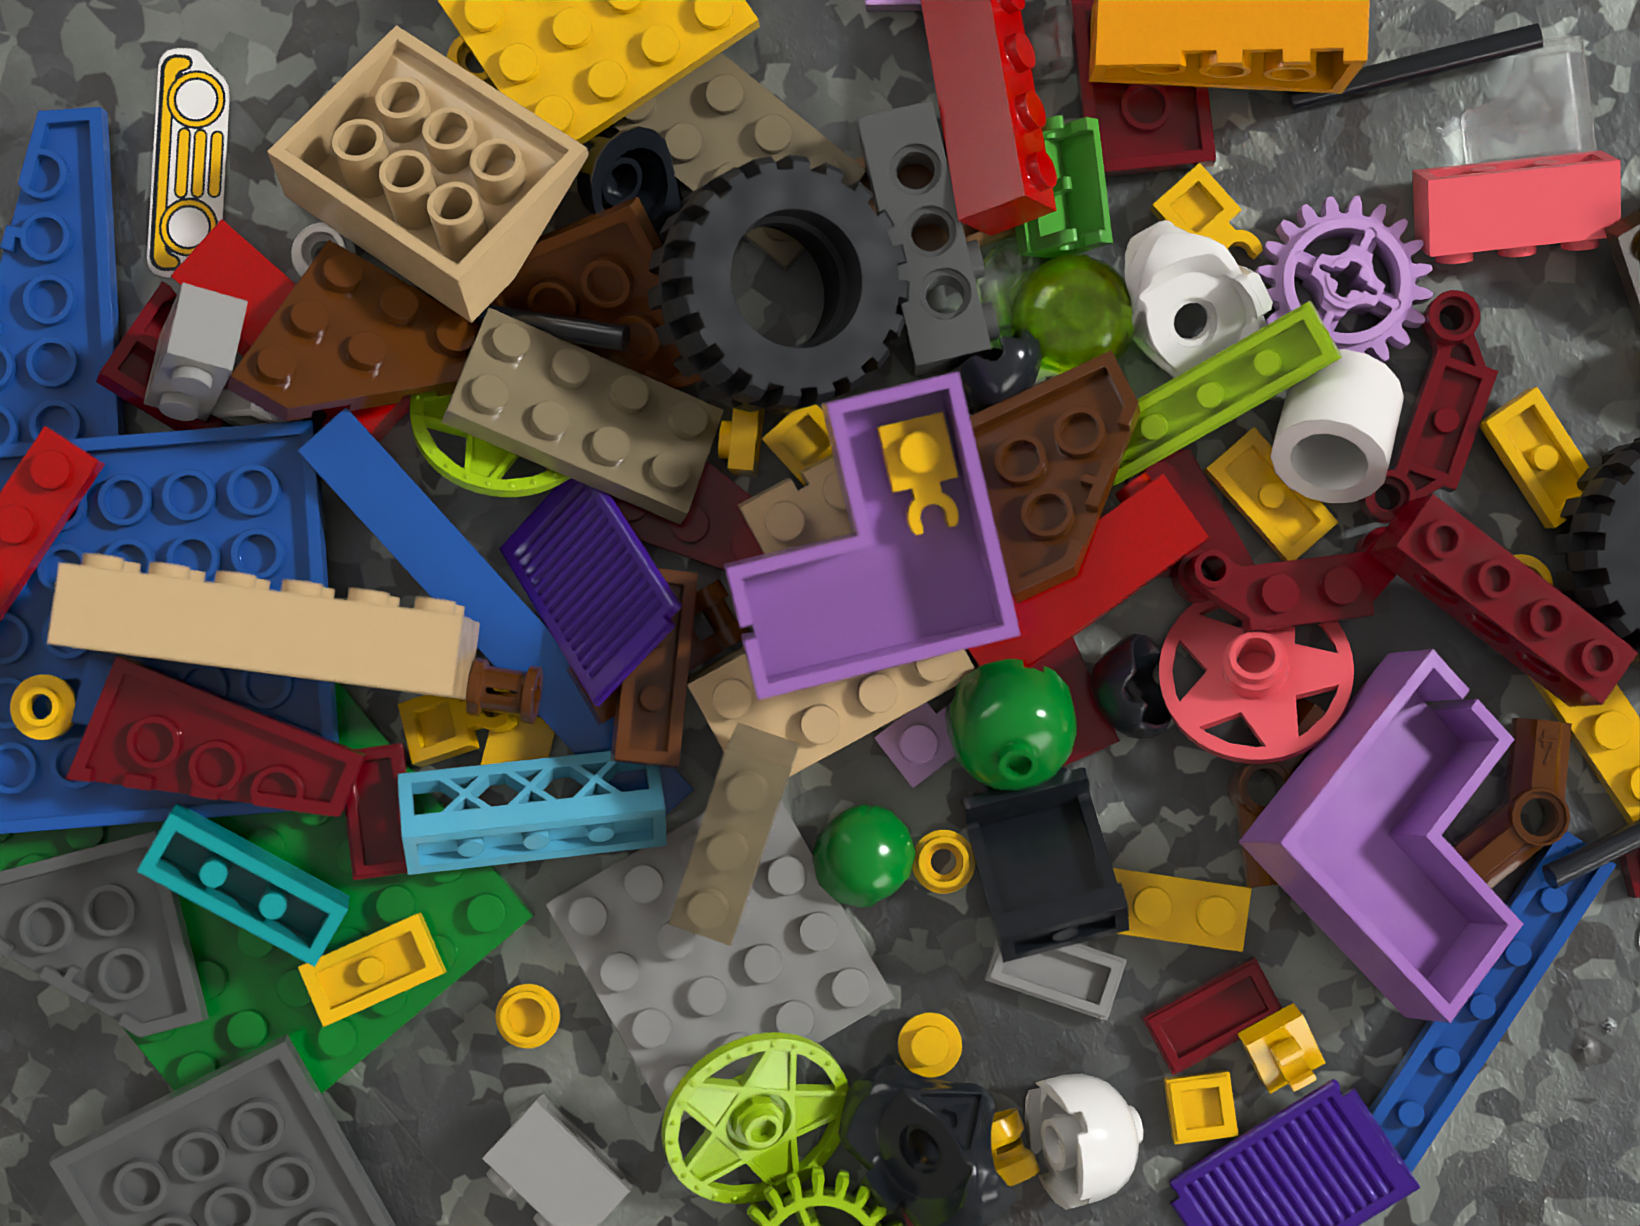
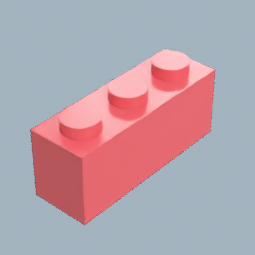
[1412,150,1621,264]

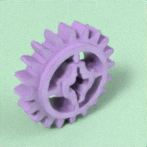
[1255,196,1433,363]

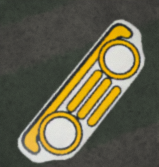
[147,48,229,278]

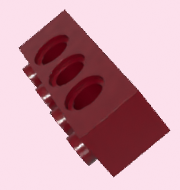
[1369,494,1638,707]

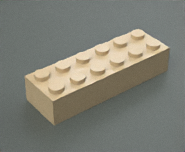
[47,553,480,700]

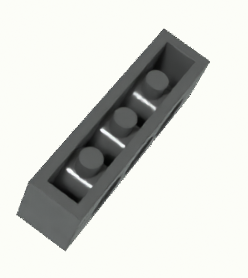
[857,100,1000,376]

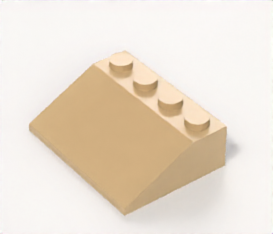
[267,25,589,323]

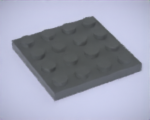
[49,1034,396,1226]

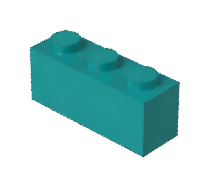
[137,803,350,967]

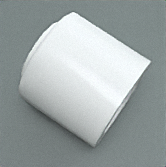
[1271,349,1404,503]

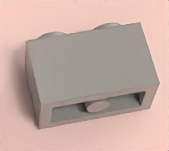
[143,283,248,421]
[482,1093,635,1226]

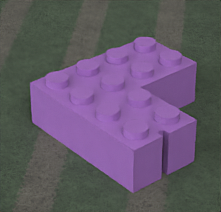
[724,372,1020,700]
[1239,649,1523,1023]

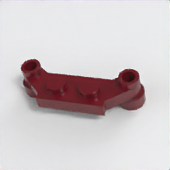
[1359,290,1498,524]
[1171,526,1397,633]

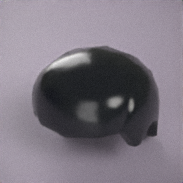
[952,327,1042,412]
[1090,634,1171,739]

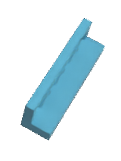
[397,751,667,875]

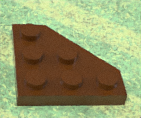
[491,196,703,390]
[228,240,481,421]
[969,350,1141,603]

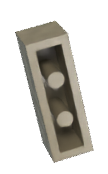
[668,723,800,946]

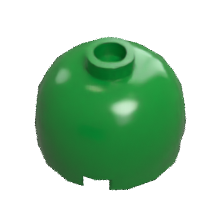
[945,659,1077,791]

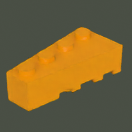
[1089,0,1370,94]

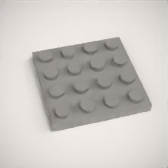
[545,800,895,1123]

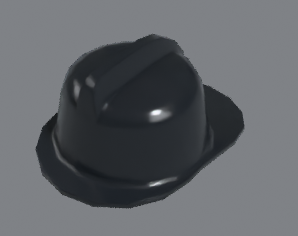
[577,126,683,246]

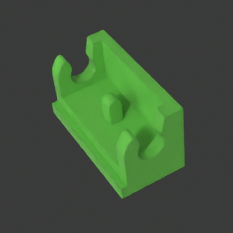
[1015,115,1113,260]

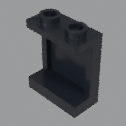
[961,767,1129,963]

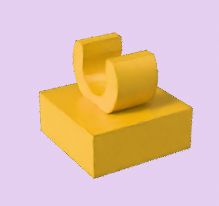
[1237,1003,1326,1094]

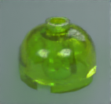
[1010,255,1135,374]

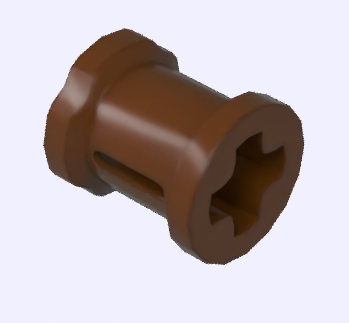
[466,657,543,725]

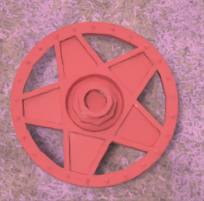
[1159,600,1354,764]

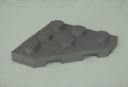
[0,830,209,1037]

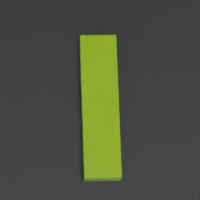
[1113,301,1343,486]

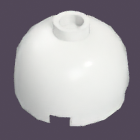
[1024,1074,1143,1210]

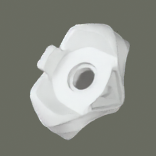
[1125,220,1273,379]

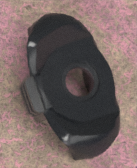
[839,1054,1017,1226]

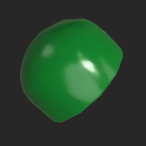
[812,804,916,908]

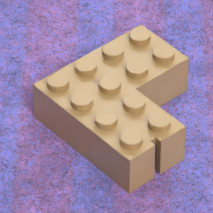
[687,453,975,777]

